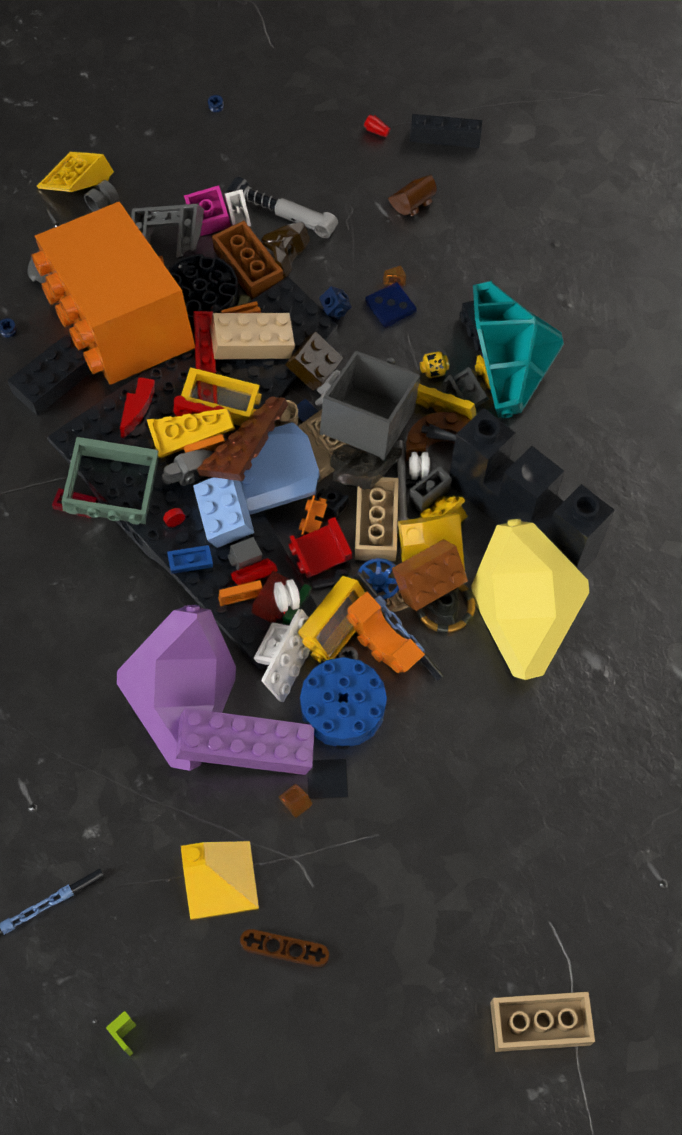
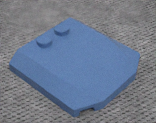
[240,422,320,515]

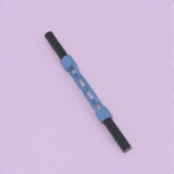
[353,572,444,681]
[0,868,104,935]

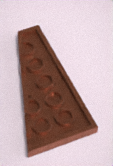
[197,397,288,481]

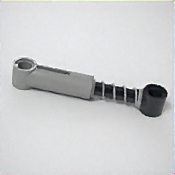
[226,177,338,238]

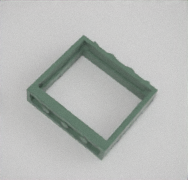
[62,437,158,524]

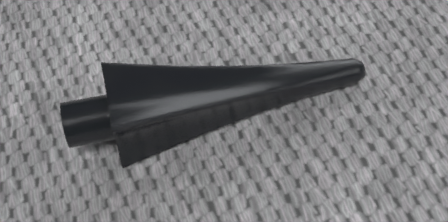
[421,424,456,441]

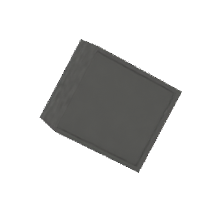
[320,351,420,460]

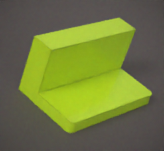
[106,1011,136,1056]

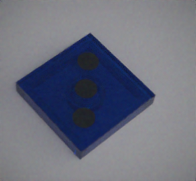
[365,282,417,327]

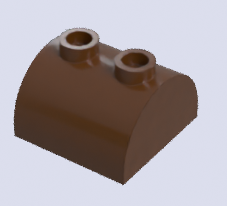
[388,175,437,216]

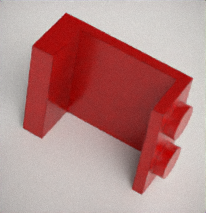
[288,517,352,578]

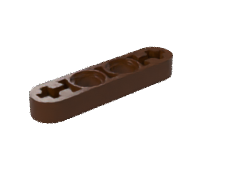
[240,929,329,967]

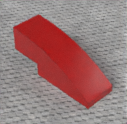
[120,377,155,438]

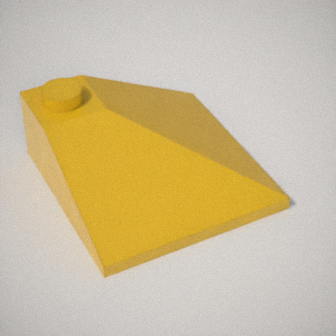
[37,152,114,192]
[398,513,465,570]
[181,841,259,920]

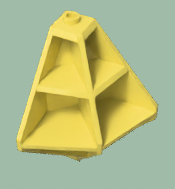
[471,519,589,680]

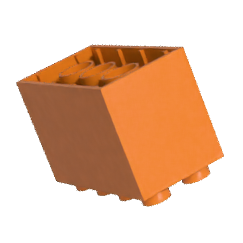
[31,201,195,385]

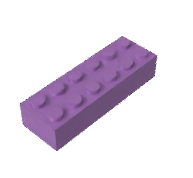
[176,708,314,775]

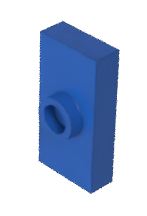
[167,545,213,574]

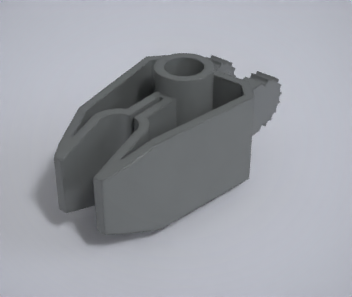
[162,449,213,486]

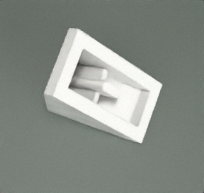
[224,189,251,226]

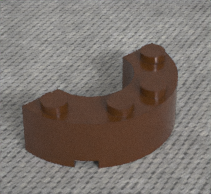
[405,412,471,461]

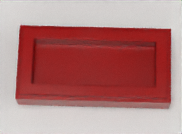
[231,558,278,585]

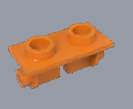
[299,495,328,536]

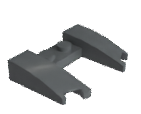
[131,204,204,259]

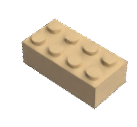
[210,313,295,359]
[355,476,399,561]
[490,992,595,1052]

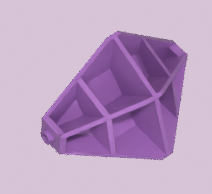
[117,605,236,771]

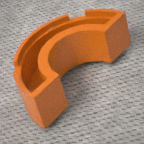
[346,592,425,673]

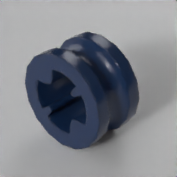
[208,95,224,112]
[0,318,17,338]

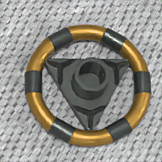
[416,584,475,633]

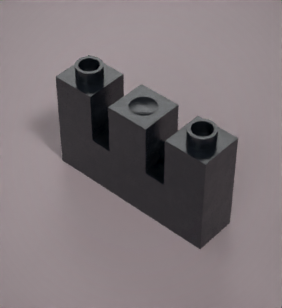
[450,408,615,572]

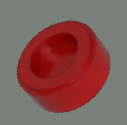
[163,508,185,527]

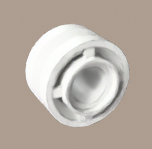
[409,452,430,480]
[274,579,300,612]

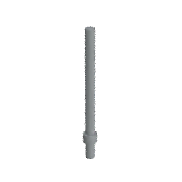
[397,440,409,529]

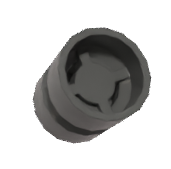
[84,180,119,212]

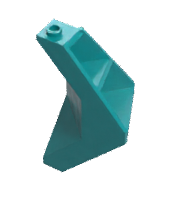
[473,281,564,418]

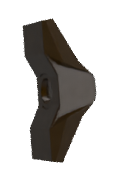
[261,222,310,279]

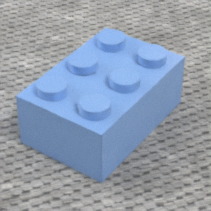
[193,477,254,548]

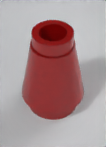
[364,114,391,138]

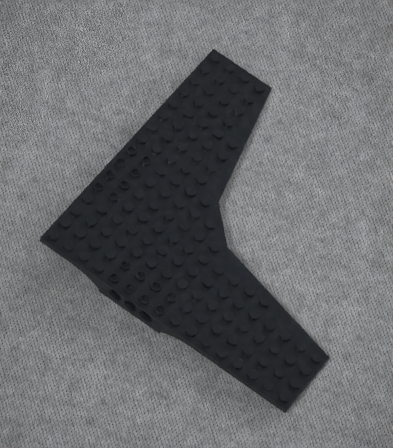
[47,276,338,671]

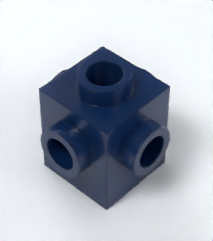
[319,286,352,319]

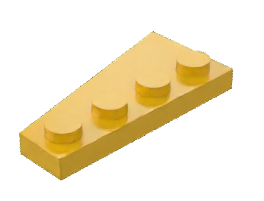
[416,383,477,420]
[147,409,235,458]

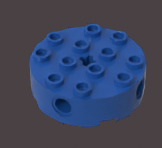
[300,657,387,747]

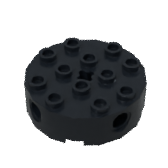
[168,254,239,328]

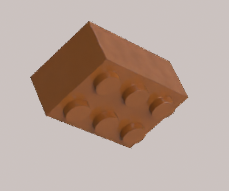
[392,539,468,611]

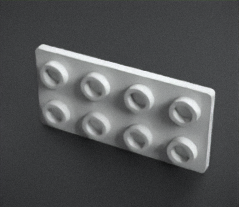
[254,609,318,702]

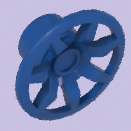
[358,558,399,599]

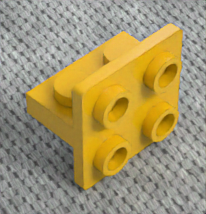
[419,496,468,522]

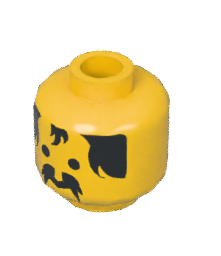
[420,351,449,378]

